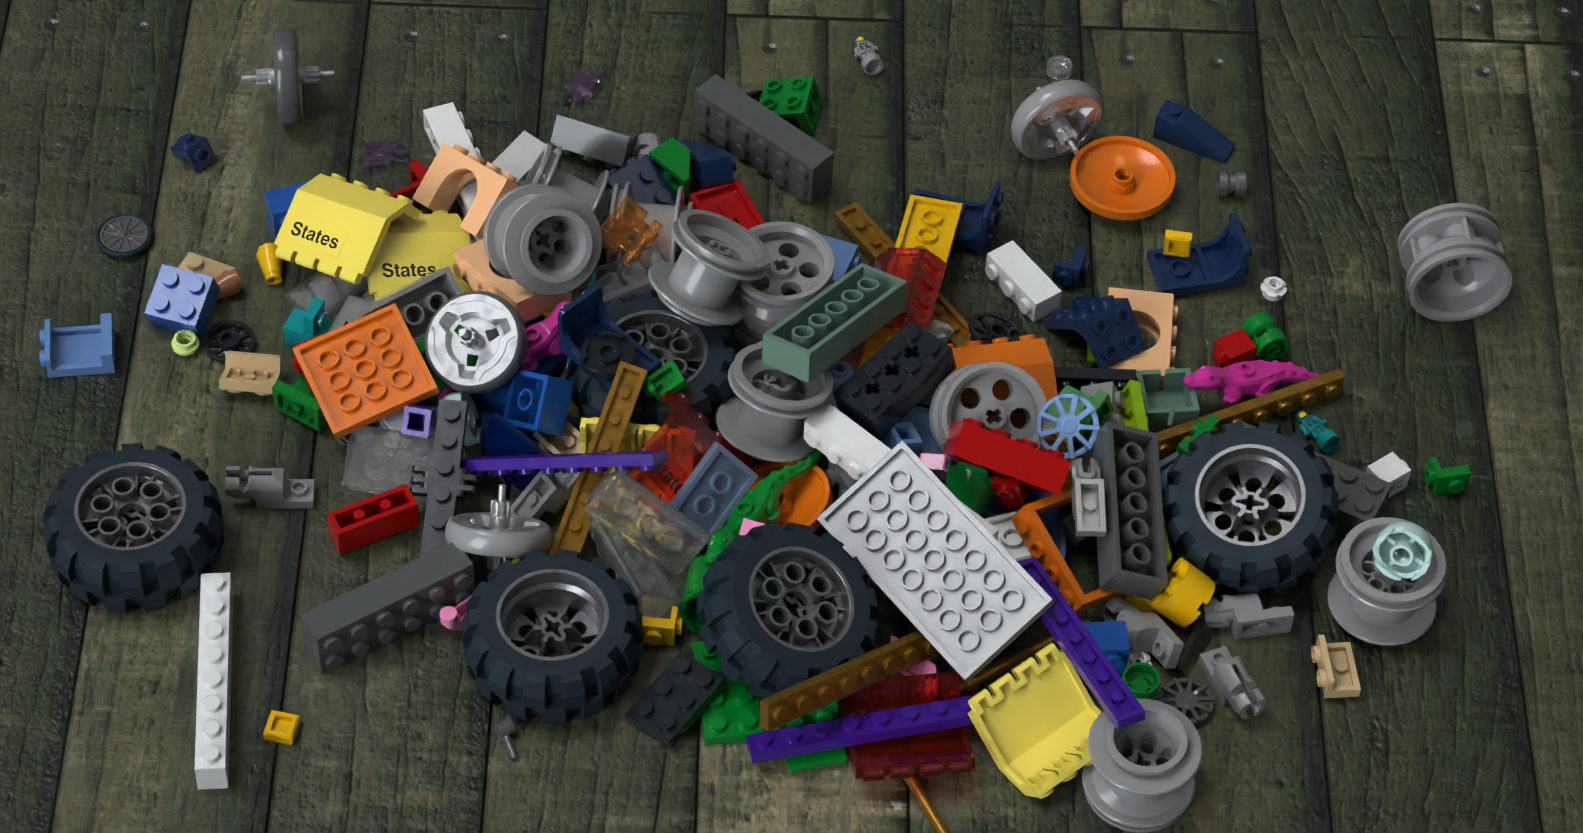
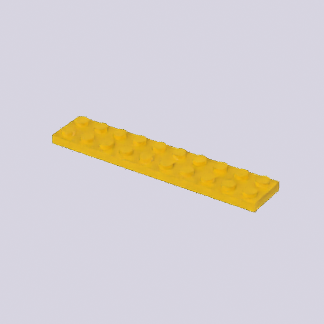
[858,195,963,369]

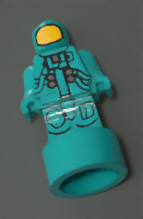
[1297,411,1341,453]

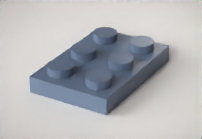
[664,441,758,545]

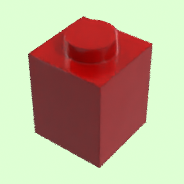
[1212,329,1257,368]

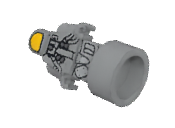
[854,36,884,76]

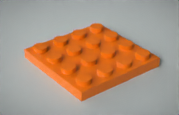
[292,303,439,440]

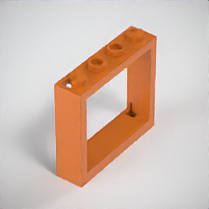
[1010,489,1126,614]

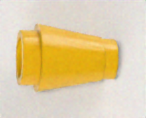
[256,243,283,285]

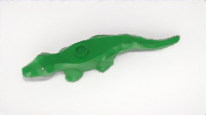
[704,449,823,565]

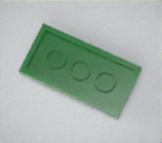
[692,641,764,745]

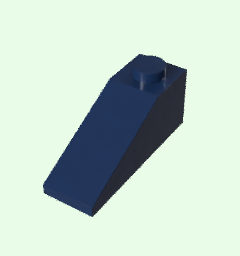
[1153,99,1235,164]
[680,139,737,187]

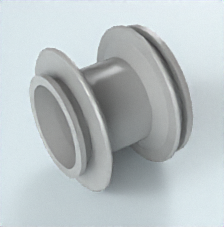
[522,143,613,230]
[606,181,694,284]
[483,184,602,296]
[648,209,771,326]
[716,343,833,462]
[1327,517,1447,646]
[1082,699,1203,833]

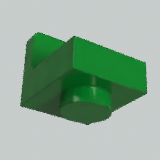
[642,360,689,404]
[1424,457,1471,495]

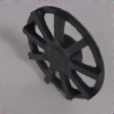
[968,312,1023,345]

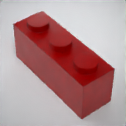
[327,484,419,555]

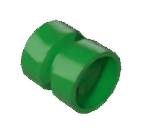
[1241,311,1290,362]
[1122,662,1160,700]

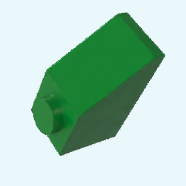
[649,137,690,199]

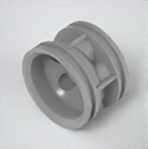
[1397,203,1512,321]
[733,221,835,342]
[929,362,1049,462]

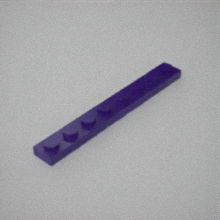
[461,450,668,476]
[1019,557,1145,730]
[746,695,975,763]

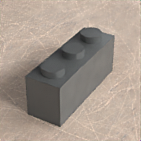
[550,113,638,170]

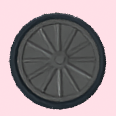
[95,214,153,258]

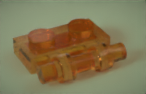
[600,196,663,266]

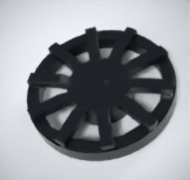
[203,321,256,365]

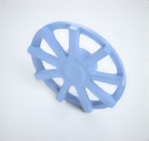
[1037,394,1100,458]

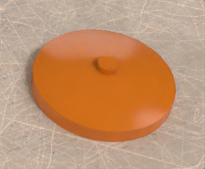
[1069,136,1176,220]
[724,459,833,533]

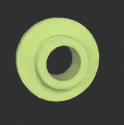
[171,329,200,356]

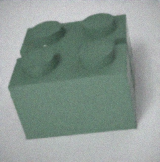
[1136,368,1200,433]

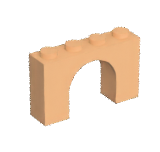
[412,143,520,239]
[453,239,572,322]
[1106,287,1178,391]

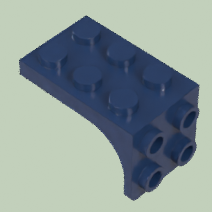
[605,154,677,205]
[914,181,1004,253]
[1146,213,1252,295]
[558,284,662,390]
[1042,295,1145,368]

